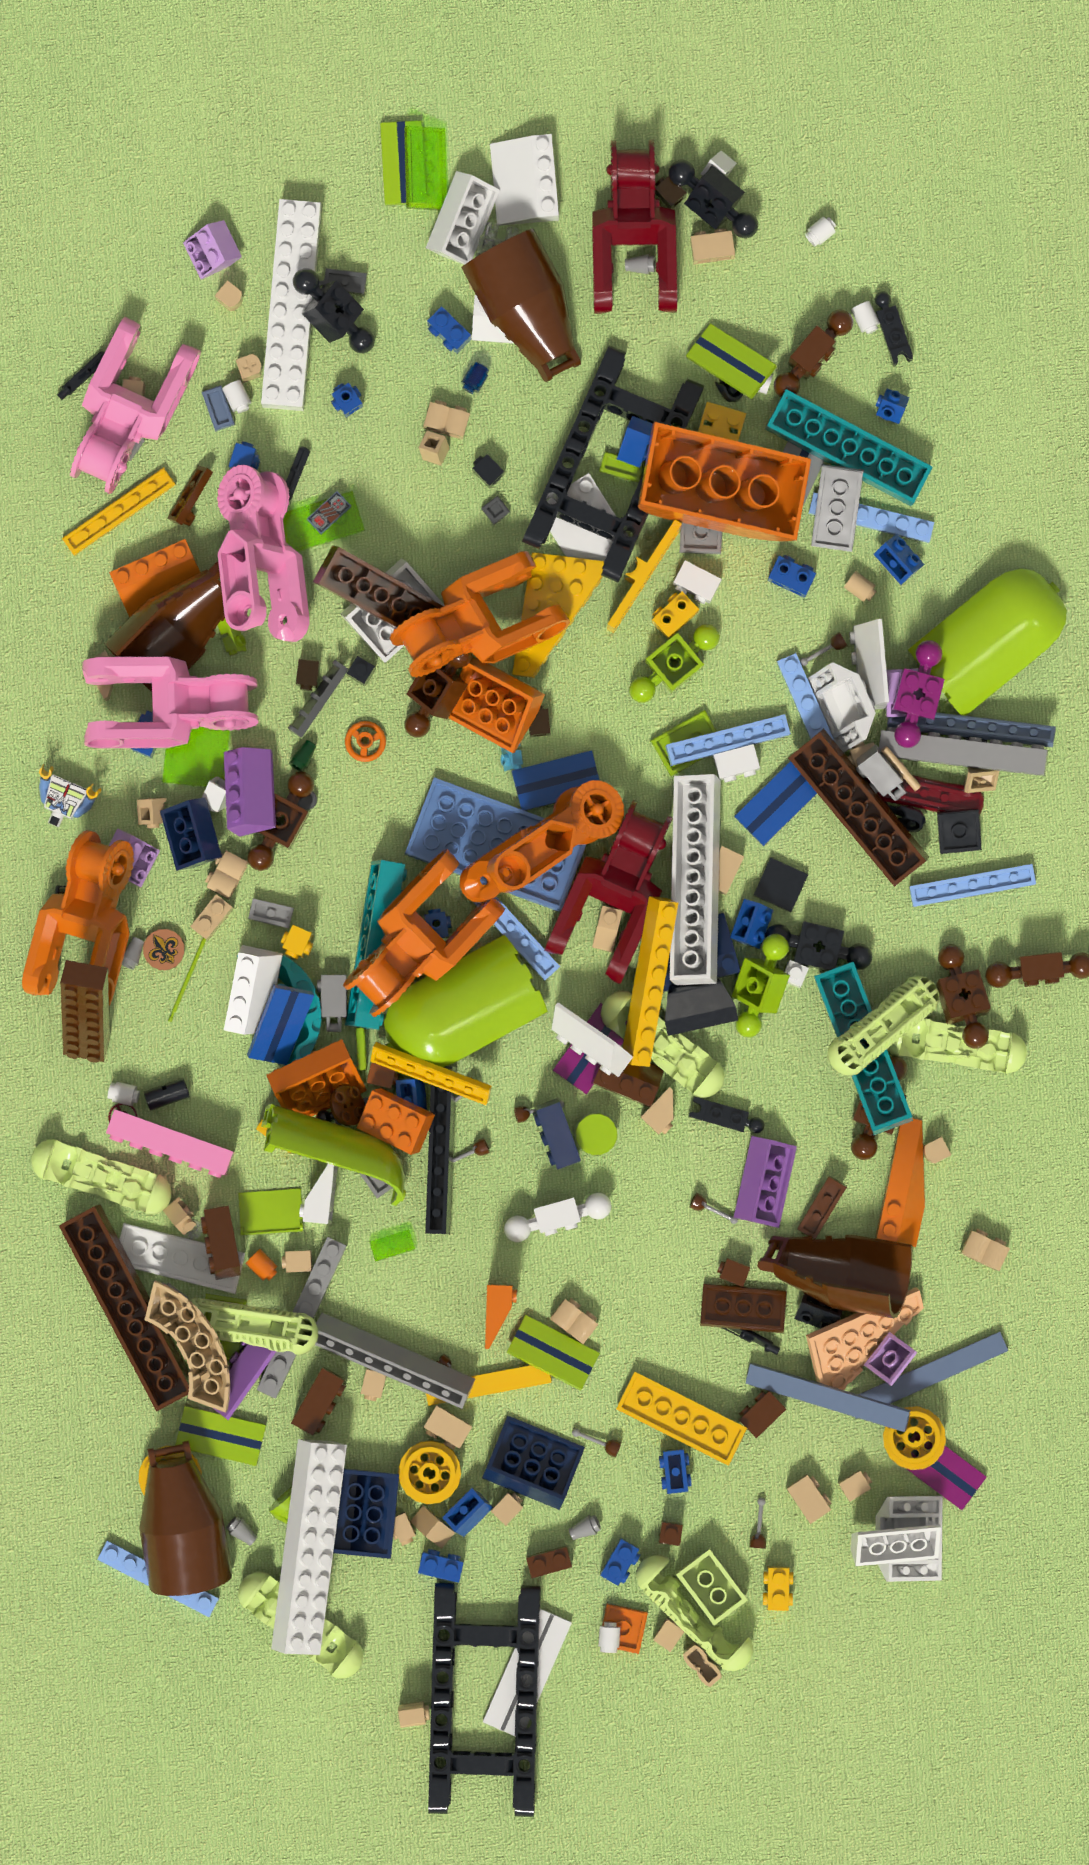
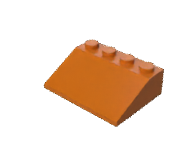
[109,539,200,617]
[448,658,545,753]
[266,1039,367,1116]
[485,1284,517,1349]

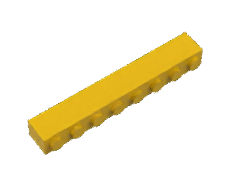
[623,896,678,1067]

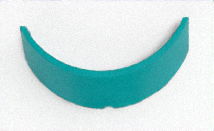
[237,949,321,1066]

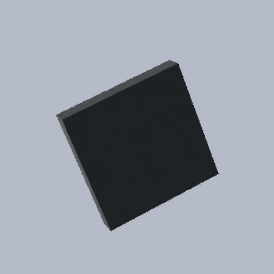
[937,808,982,854]
[753,858,808,913]

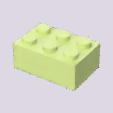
[676,1548,747,1625]

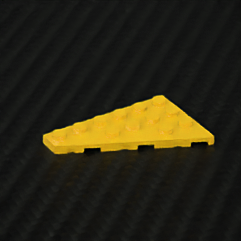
[512,552,604,678]

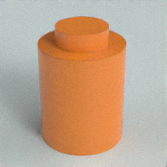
[245,1249,278,1281]

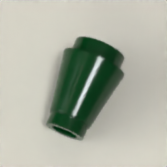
[289,740,316,772]

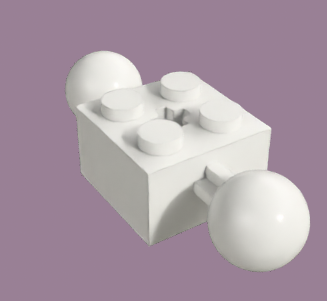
[504,1193,611,1242]

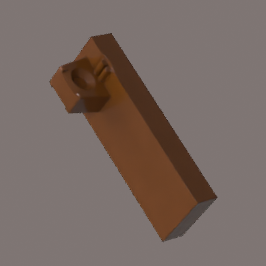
[167,465,213,526]
[797,1175,847,1239]

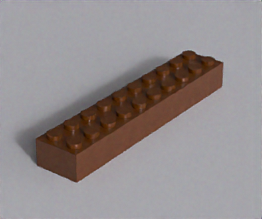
[59,1204,189,1412]

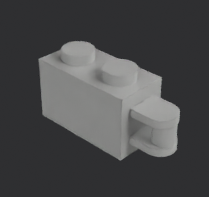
[856,745,907,801]
[317,975,347,1032]

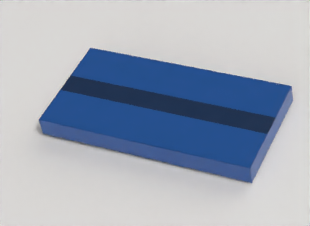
[511,750,599,811]
[734,761,817,846]
[247,984,314,1065]

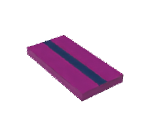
[553,1003,627,1095]
[902,1430,987,1510]

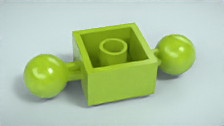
[629,624,720,703]
[732,934,790,1038]

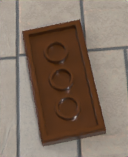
[700,1284,787,1333]

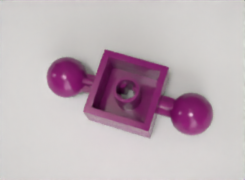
[892,640,945,748]

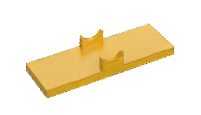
[607,520,682,633]
[616,1372,748,1466]

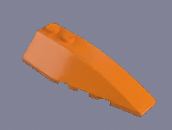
[875,1119,925,1247]

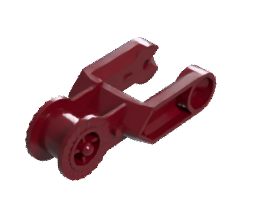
[592,139,677,314]
[544,800,673,984]

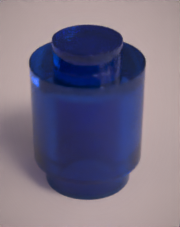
[461,362,489,394]

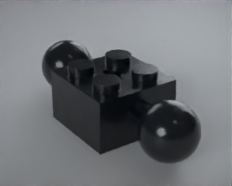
[668,159,759,239]
[293,268,375,353]
[765,921,873,971]

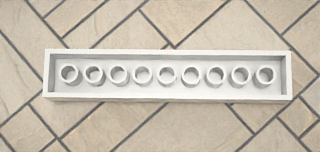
[261,199,322,411]
[670,774,721,985]
[271,1439,347,1655]

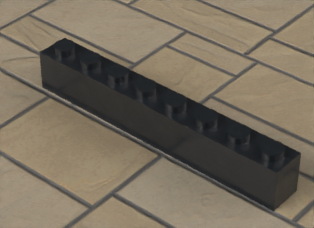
[425,1066,456,1234]

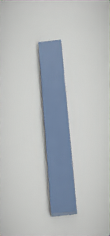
[887,712,1056,748]
[855,1332,1008,1419]
[745,1363,911,1432]

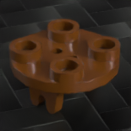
[329,1085,365,1126]

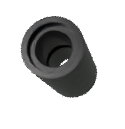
[144,1078,190,1111]

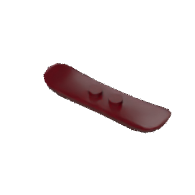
[865,775,984,816]

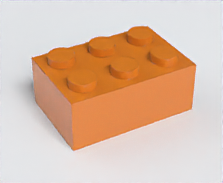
[357,1088,435,1155]

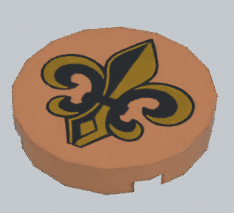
[143,929,185,970]

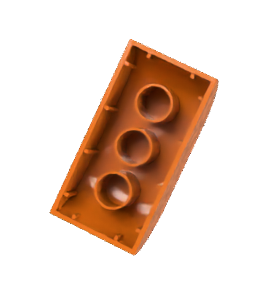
[638,422,811,541]

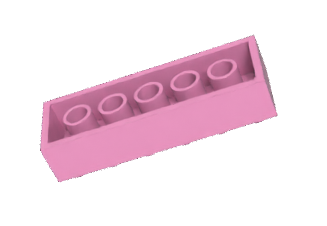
[106,1109,235,1178]

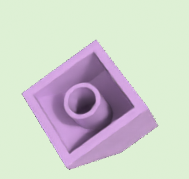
[864,1332,917,1386]

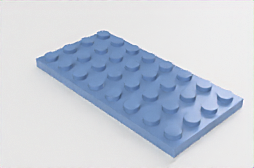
[405,777,587,912]

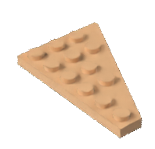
[806,1287,924,1390]

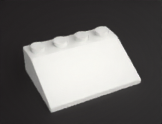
[490,134,559,226]
[547,473,629,561]
[340,558,444,663]
[849,619,889,710]
[299,1164,338,1224]

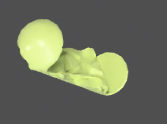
[827,976,939,1076]
[601,991,725,1098]
[888,1019,1027,1074]
[31,1139,172,1215]
[189,1297,318,1355]
[636,1555,754,1671]
[238,1572,363,1679]

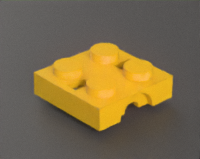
[698,402,747,441]

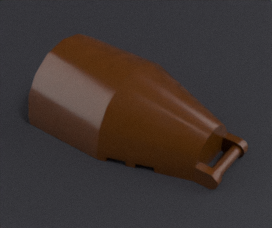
[461,229,581,382]
[104,561,225,692]
[757,1235,913,1318]
[139,1441,233,1596]

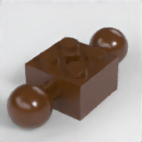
[774,309,853,399]
[404,652,473,738]
[247,771,314,871]
[936,944,991,1049]
[985,952,1089,988]
[851,1056,908,1160]

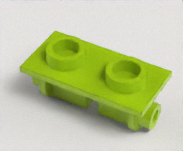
[218,619,247,656]

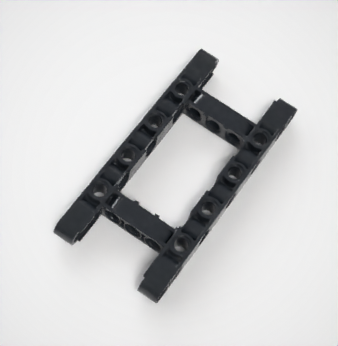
[522,345,704,583]
[428,1583,541,1817]

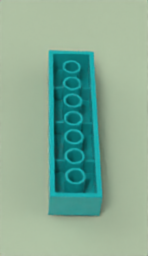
[765,389,933,506]
[345,860,407,1030]
[814,962,913,1135]

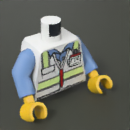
[39,764,102,827]

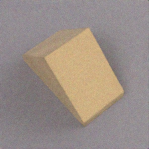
[964,767,999,793]
[410,1505,455,1549]

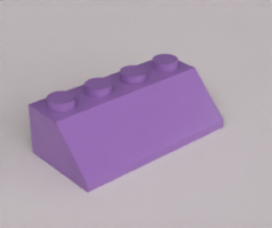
[224,747,276,837]
[734,1136,797,1228]
[213,1342,277,1420]

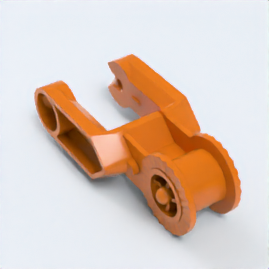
[390,551,570,678]
[460,780,624,902]
[22,830,134,1006]
[343,849,505,1017]

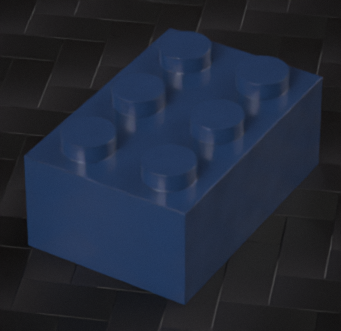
[160,797,222,871]
[532,1098,581,1170]

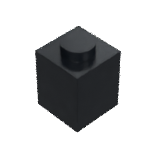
[472,454,505,489]
[347,656,376,687]

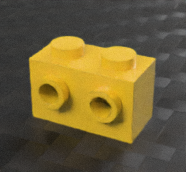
[652,591,699,640]
[281,925,314,960]
[763,1566,793,1611]

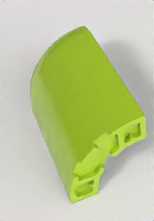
[908,569,1067,716]
[384,935,548,1067]
[261,1104,406,1206]

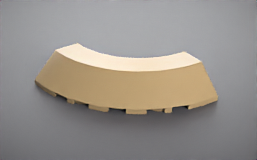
[145,1280,230,1413]

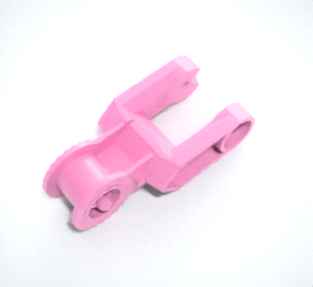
[70,317,201,494]
[217,465,309,642]
[82,657,259,748]

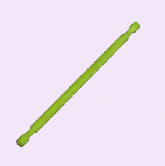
[168,938,206,1022]

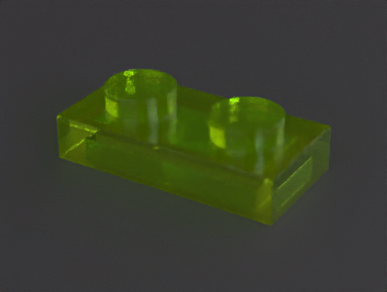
[370,1229,415,1262]

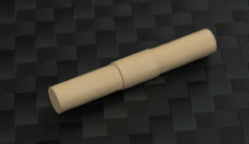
[881,746,921,791]

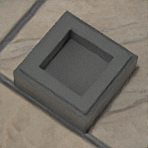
[481,496,510,525]

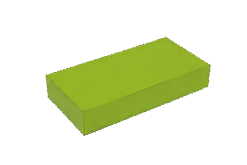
[599,451,645,483]
[356,1028,367,1071]

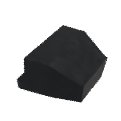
[665,978,738,1036]

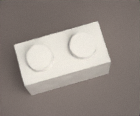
[673,560,722,604]
[713,744,760,783]

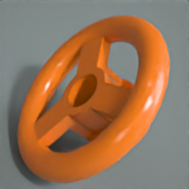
[345,721,386,762]

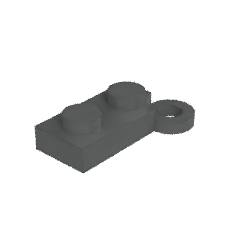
[319,268,367,295]

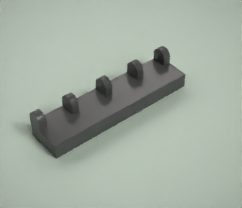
[288,660,349,738]

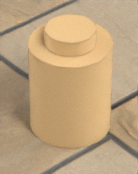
[844,571,877,602]

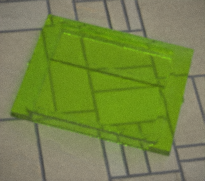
[162,727,230,787]

